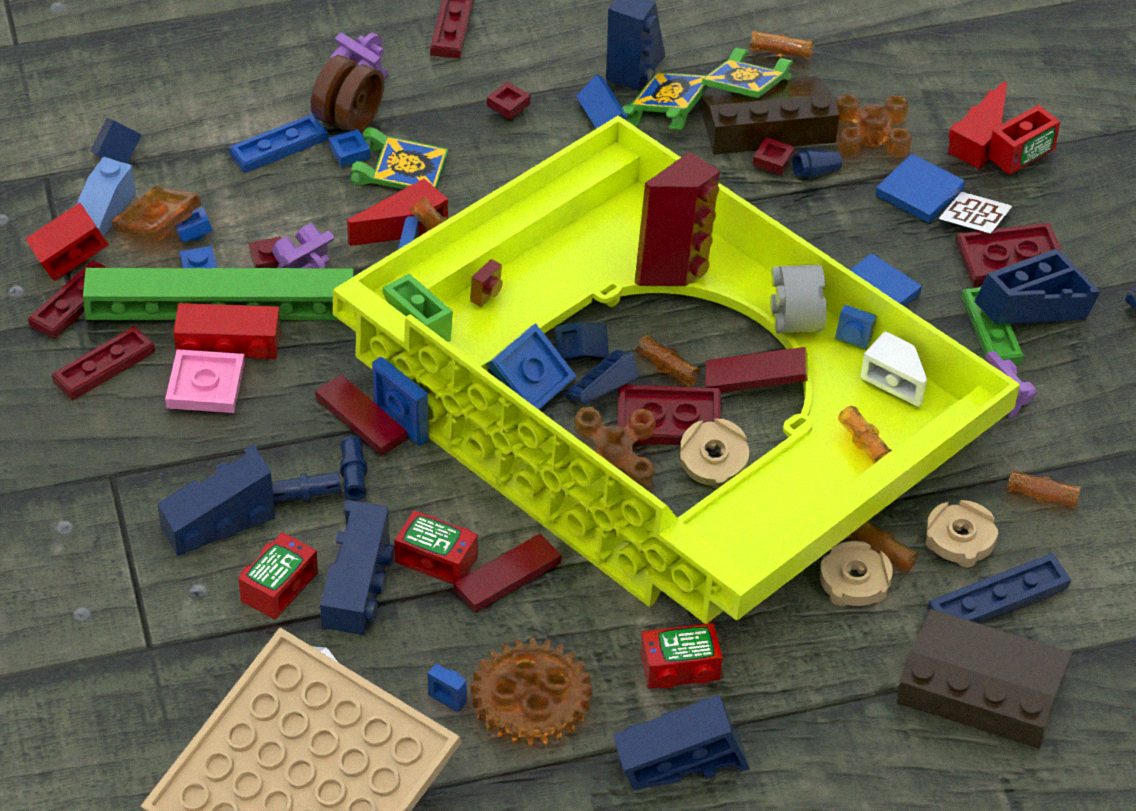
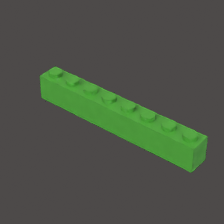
[83,268,353,320]

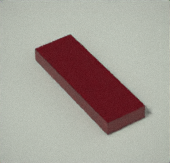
[430,0,475,59]
[28,260,107,339]
[52,326,155,401]
[705,347,808,392]
[315,374,408,456]
[454,533,562,613]

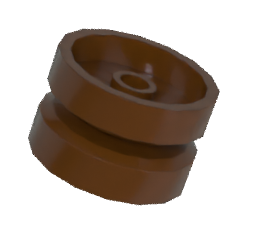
[311,55,384,133]

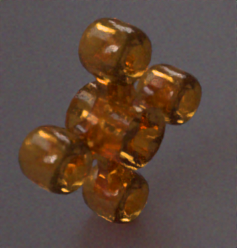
[836,94,912,158]
[574,407,656,488]

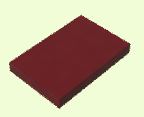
[956,223,1063,287]
[617,385,721,445]

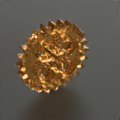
[471,637,592,745]

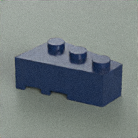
[606,0,665,91]
[974,248,1101,324]
[157,443,275,555]
[320,500,395,635]
[613,695,750,790]

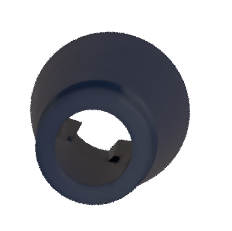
[792,148,842,180]

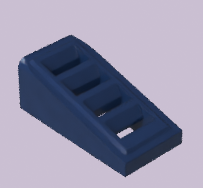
[565,350,639,404]

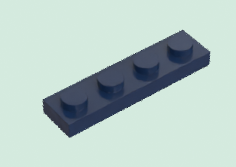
[927,553,1071,623]

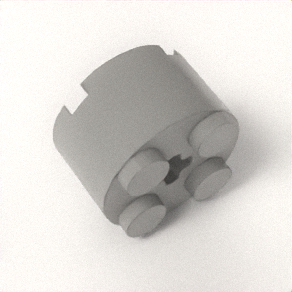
[770,265,826,333]

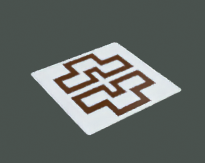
[939,192,1012,233]

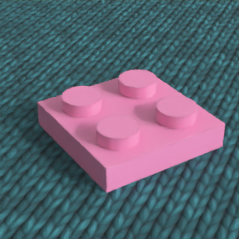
[165,349,245,413]

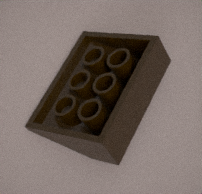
[698,76,839,155]
[897,609,1072,749]

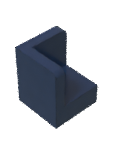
[91,118,142,164]
[555,322,609,361]

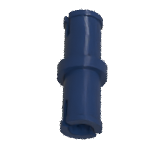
[340,436,368,501]
[272,471,342,504]

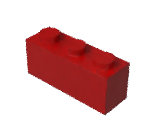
[173,303,281,359]

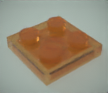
[111,186,201,240]

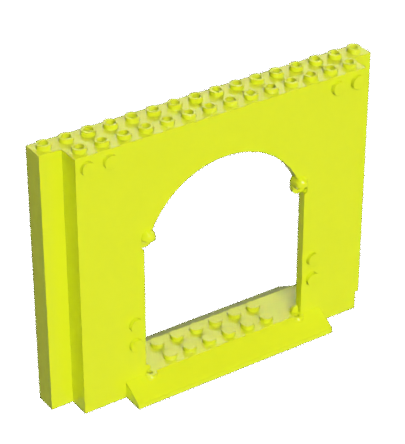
[333,116,1020,624]

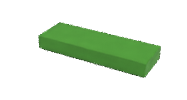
[961,287,1024,365]

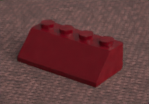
[634,152,720,286]

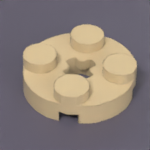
[680,419,749,489]
[926,500,998,568]
[820,541,893,606]

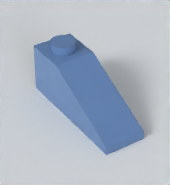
[76,157,136,236]

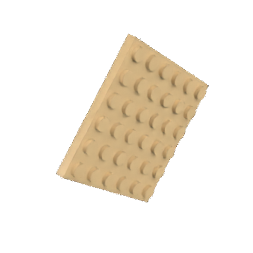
[141,628,462,811]

